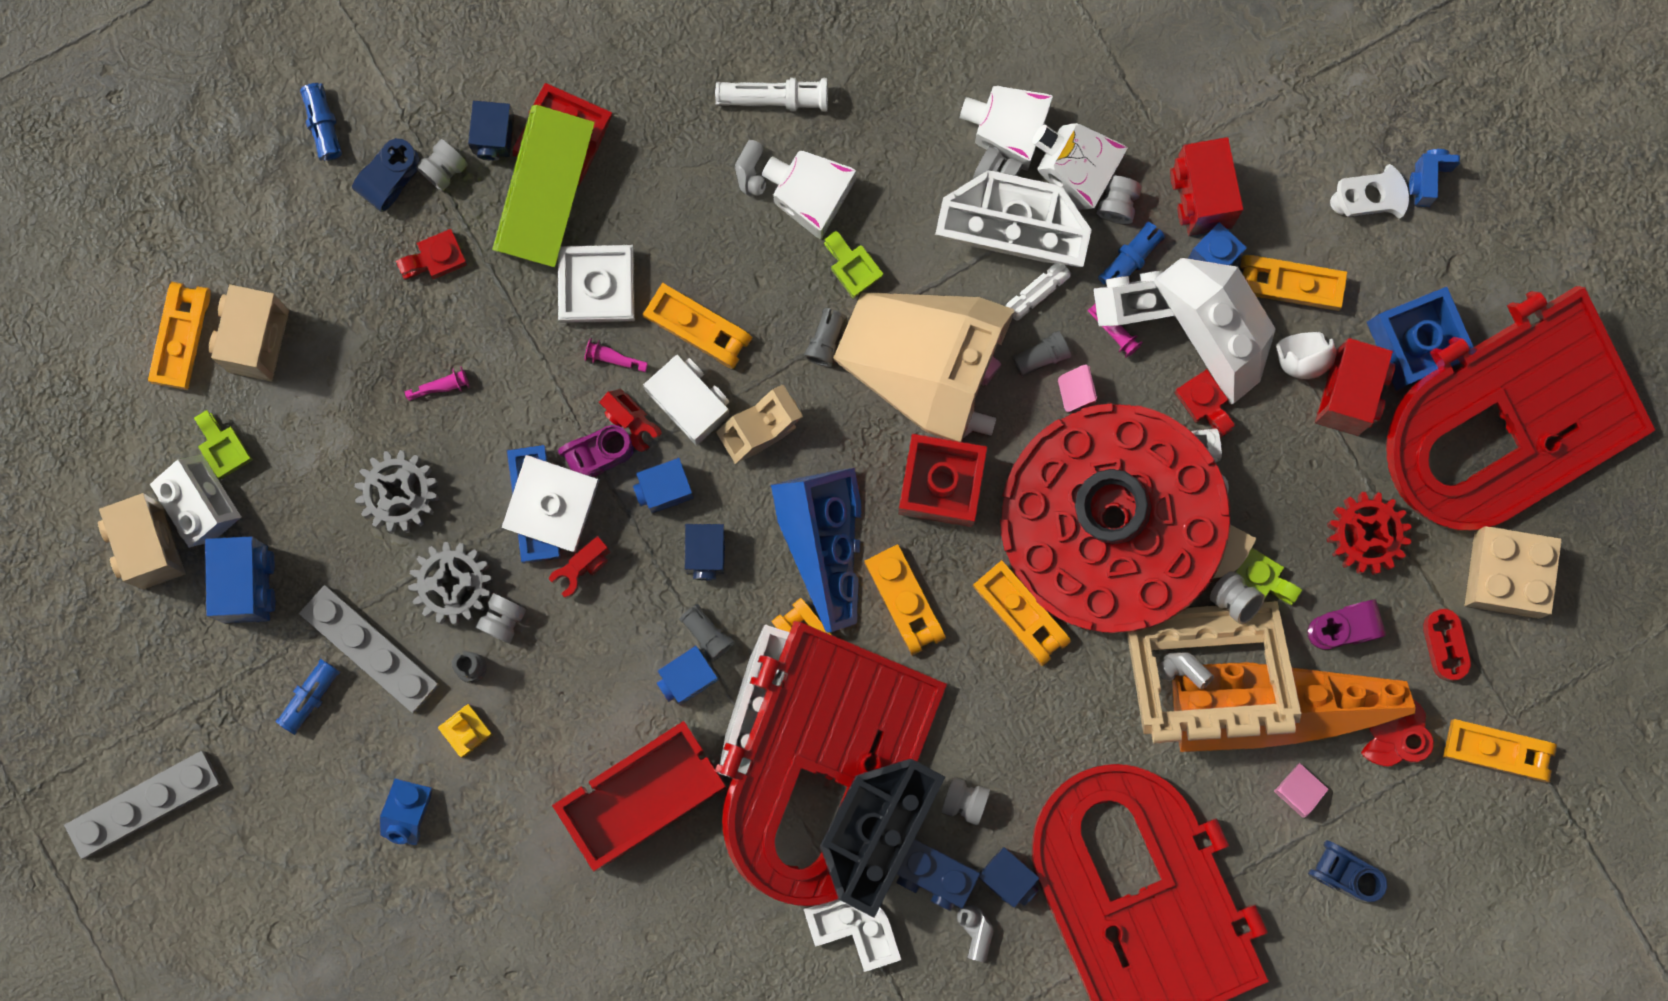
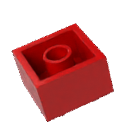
[1170,137,1243,236]
[1315,338,1395,436]
[898,434,987,527]

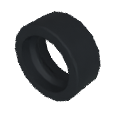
[1075,469,1151,544]

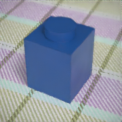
[1188,222,1247,266]
[633,458,694,514]
[657,646,719,706]

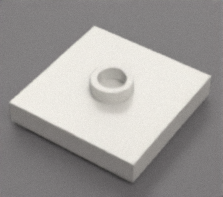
[558,245,635,323]
[502,455,600,552]

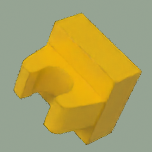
[438,704,493,758]

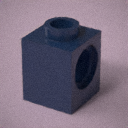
[468,101,515,161]
[685,524,725,581]
[978,847,1039,908]

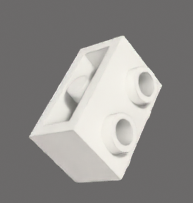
[1094,271,1175,326]
[643,355,730,446]
[150,454,241,548]

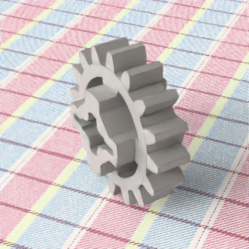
[354,450,439,534]
[408,542,493,626]

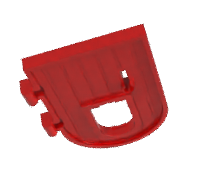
[1386,286,1655,530]
[715,621,947,906]
[1031,764,1269,1001]

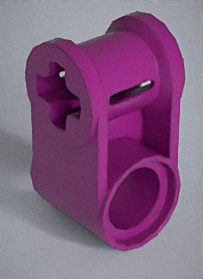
[558,425,634,478]
[1307,599,1387,650]

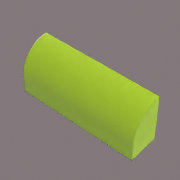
[492,105,595,267]

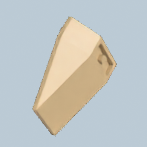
[833,292,1015,442]

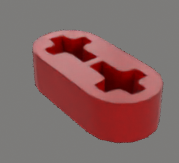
[1423,609,1471,681]

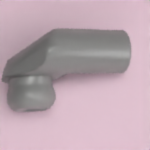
[735,140,766,196]
[1157,653,1214,690]
[957,905,994,963]

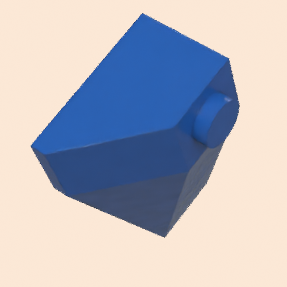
[771,468,861,632]

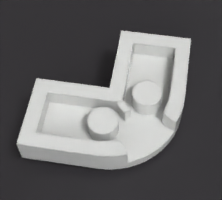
[803,899,901,972]

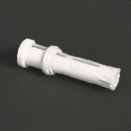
[715,78,828,112]

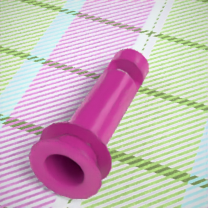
[1088,303,1143,358]
[584,338,648,372]
[404,366,470,401]

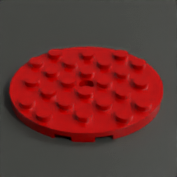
[1000,403,1231,633]

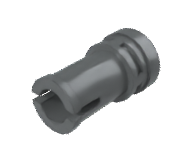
[804,308,846,367]
[1012,330,1071,378]
[679,604,734,662]
[452,651,487,683]

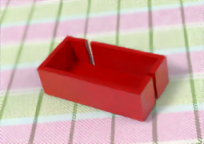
[552,721,727,872]

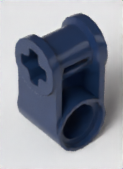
[352,138,420,212]
[1308,840,1387,903]

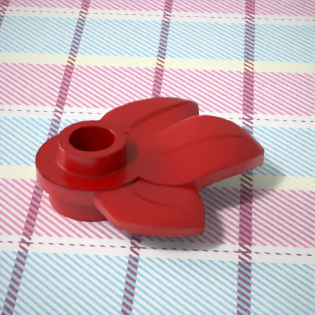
[1361,699,1434,767]

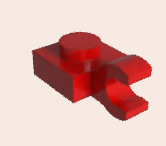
[396,229,467,280]
[1174,369,1235,438]
[599,388,662,452]
[549,536,610,599]

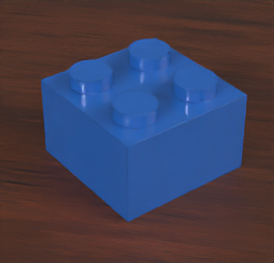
[1367,287,1473,391]
[205,536,275,624]

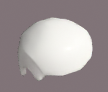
[1276,332,1337,379]

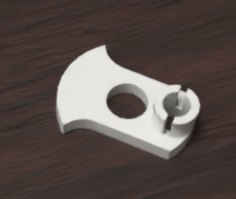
[1330,164,1409,219]

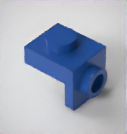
[1409,149,1460,207]
[380,779,432,845]

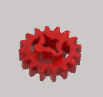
[1327,492,1412,575]

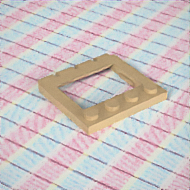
[1127,601,1301,743]

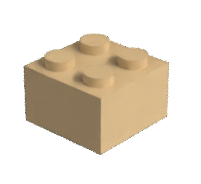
[209,284,289,382]
[98,493,186,590]
[1465,526,1562,619]

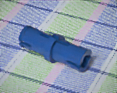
[300,83,342,161]
[1098,222,1165,285]
[275,658,340,735]

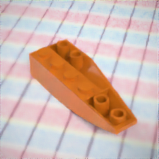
[1172,662,1416,752]

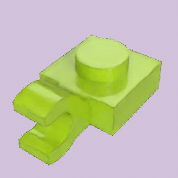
[824,231,884,299]
[194,410,253,480]
[1236,548,1302,606]

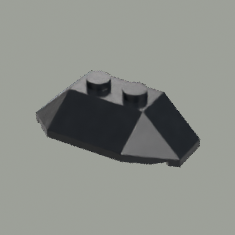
[820,759,945,918]

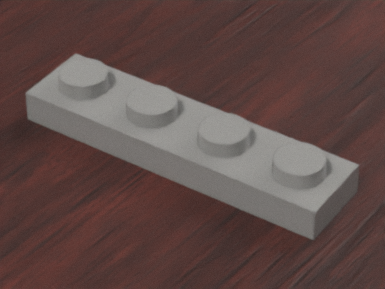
[299,585,440,714]
[64,751,222,859]

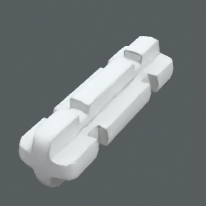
[1006,264,1071,320]

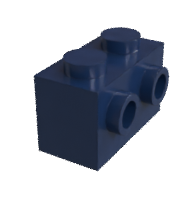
[896,839,980,912]

